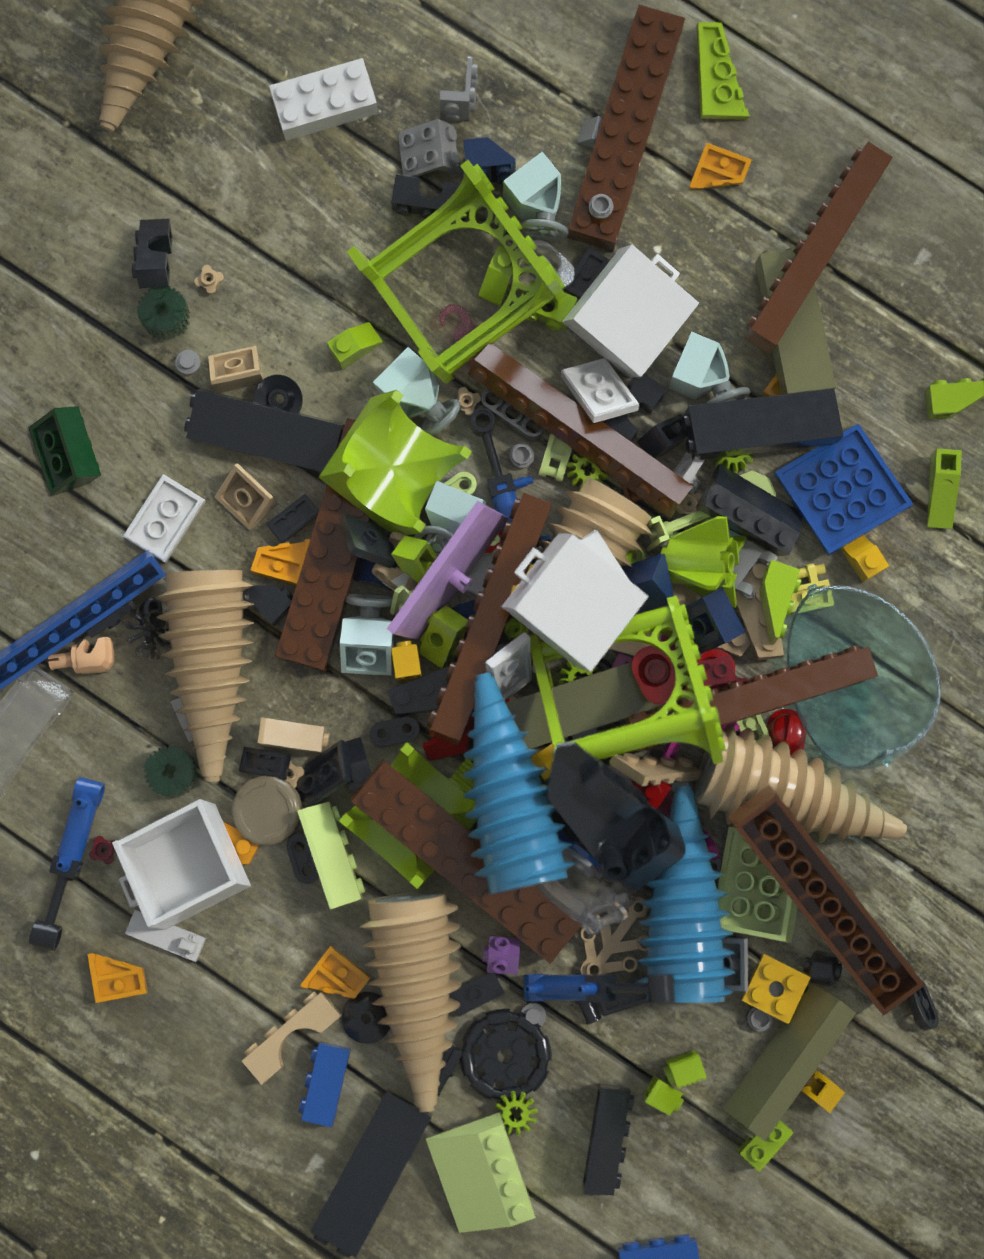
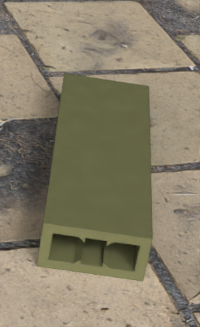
[755,247,836,395]
[506,662,661,749]
[722,983,856,1141]

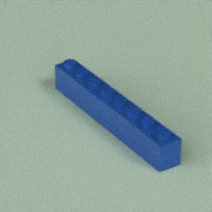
[0,549,165,690]

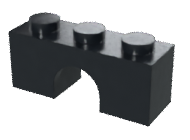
[391,174,465,223]
[132,219,173,289]
[602,373,667,442]

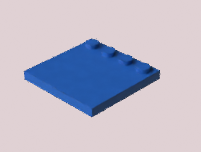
[774,423,913,556]

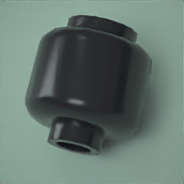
[804,950,843,987]

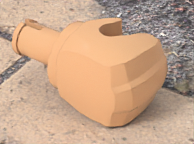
[48,637,114,674]

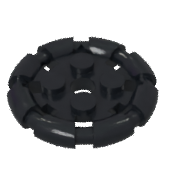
[459,1008,552,1103]

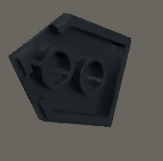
[295,740,352,806]

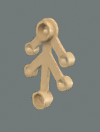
[580,897,648,975]

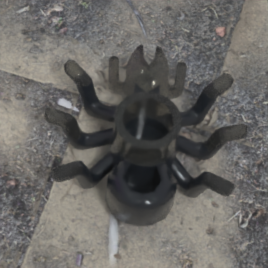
[123,597,172,660]

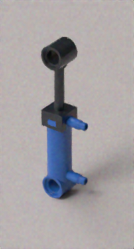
[470,408,551,572]
[29,777,105,951]
[524,974,675,1003]

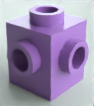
[483,936,520,975]

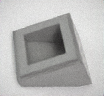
[578,116,602,148]

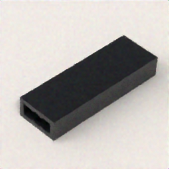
[682,388,844,461]
[184,389,345,472]
[310,1090,433,1258]

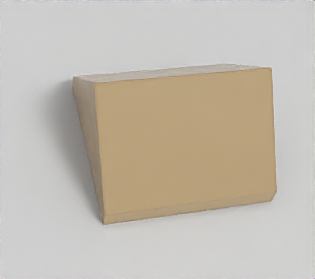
[208,346,264,393]
[215,463,277,530]

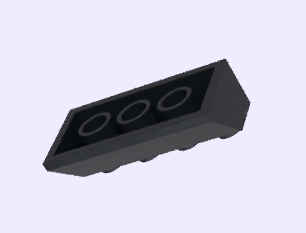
[695,464,802,557]
[582,1083,634,1196]

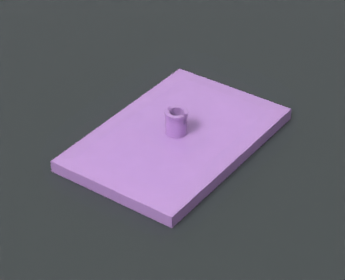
[387,501,509,640]

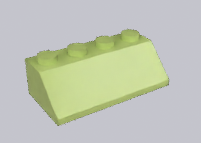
[298,802,366,909]

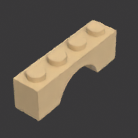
[242,991,342,1085]

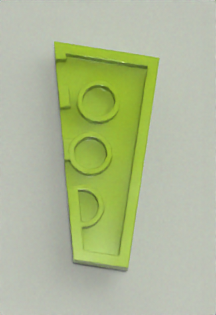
[696,22,750,120]

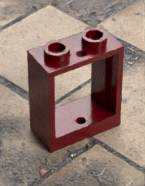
[678,655,736,691]

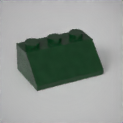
[28,406,101,496]

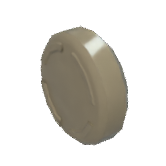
[232,775,303,846]

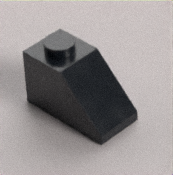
[636,414,688,459]
[243,585,293,627]
[345,737,372,792]

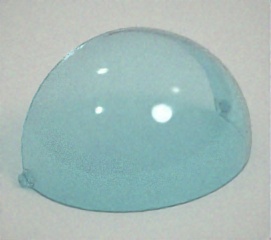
[787,584,941,770]

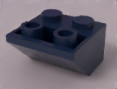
[463,137,516,184]

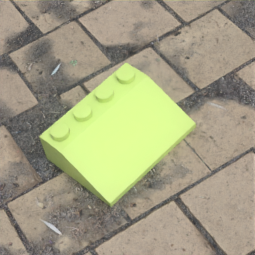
[718,827,798,943]
[426,1113,536,1233]

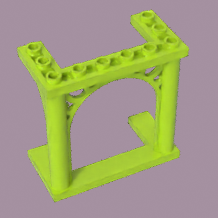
[346,160,566,384]
[529,595,726,764]

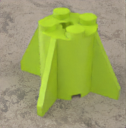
[661,516,747,608]

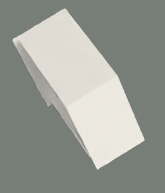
[562,244,699,379]
[502,533,648,672]
[112,799,251,929]

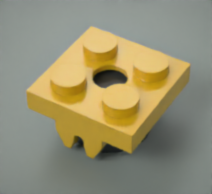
[741,954,811,1024]

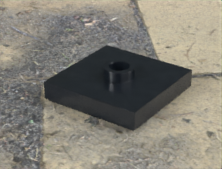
[339,513,396,568]

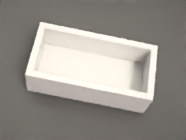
[269,58,378,141]

